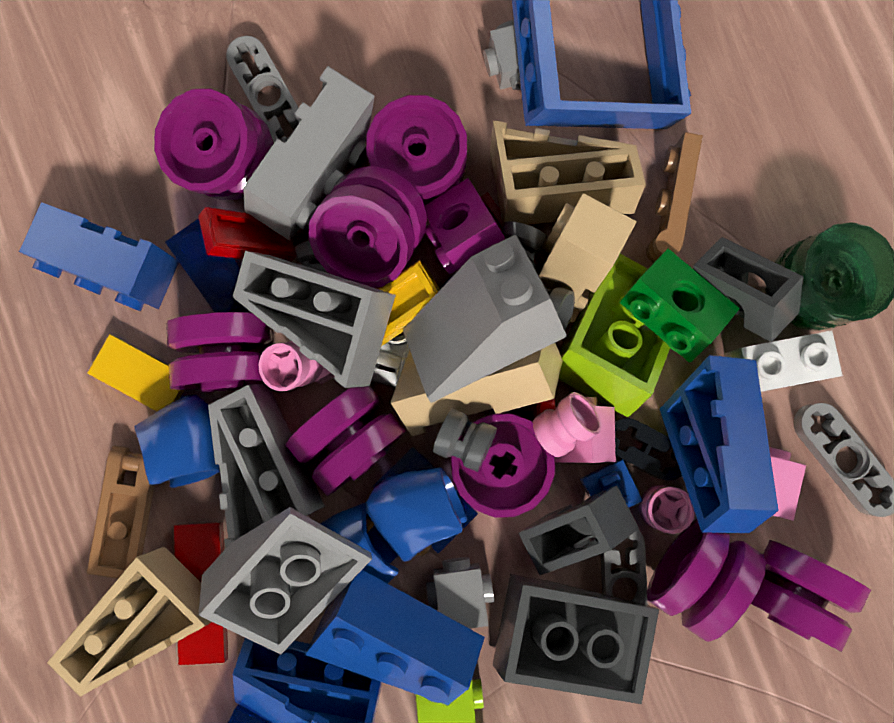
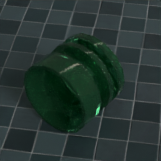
[775,222,894,331]

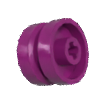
[154,89,274,200]
[366,95,467,206]
[308,166,427,288]
[166,312,272,392]
[285,386,407,496]
[451,414,555,518]
[646,519,767,642]
[751,540,871,652]

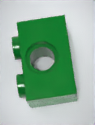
[619,248,740,363]

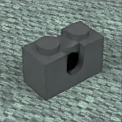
[693,237,803,342]
[519,485,639,575]

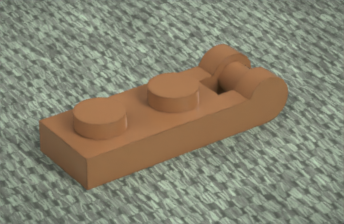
[646,132,703,263]
[87,445,154,579]

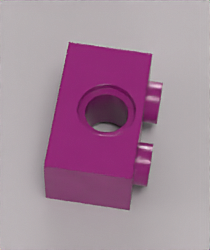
[424,178,506,274]

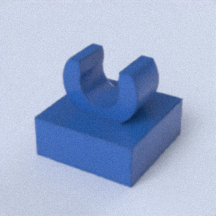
[580,459,643,508]

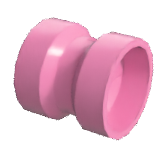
[259,341,323,391]
[533,392,601,457]
[639,485,695,534]

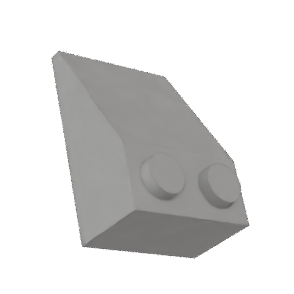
[403,234,567,403]
[198,507,372,655]

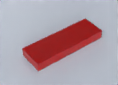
[174,521,228,666]

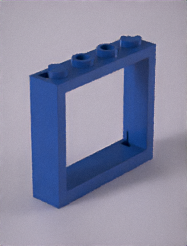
[512,0,691,129]

